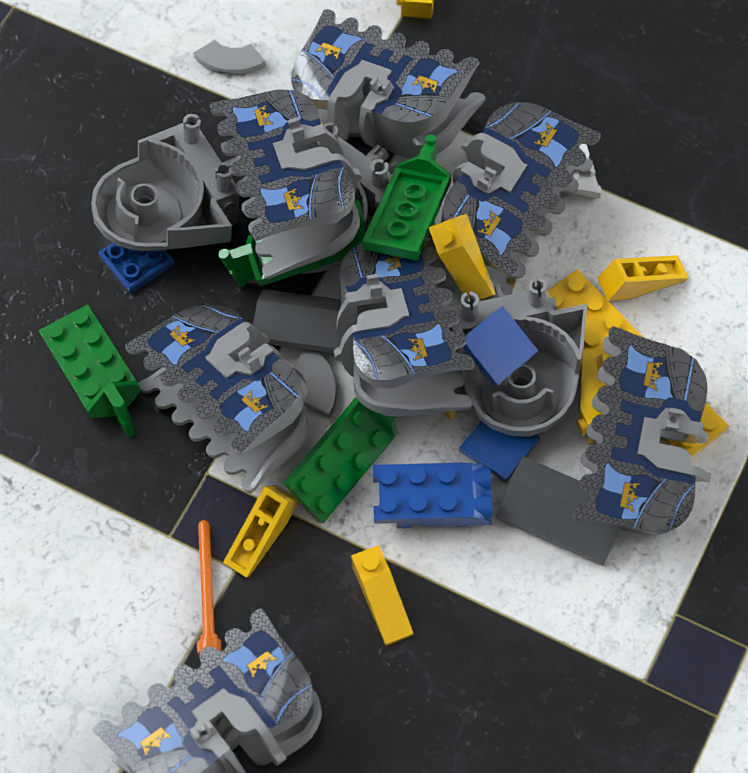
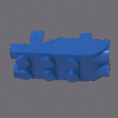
[373,462,492,528]

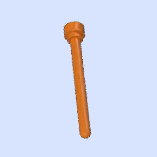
[197,520,221,656]

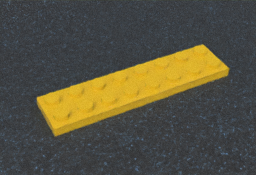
[548,269,729,459]

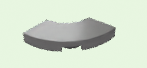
[194,40,266,75]
[293,349,336,418]

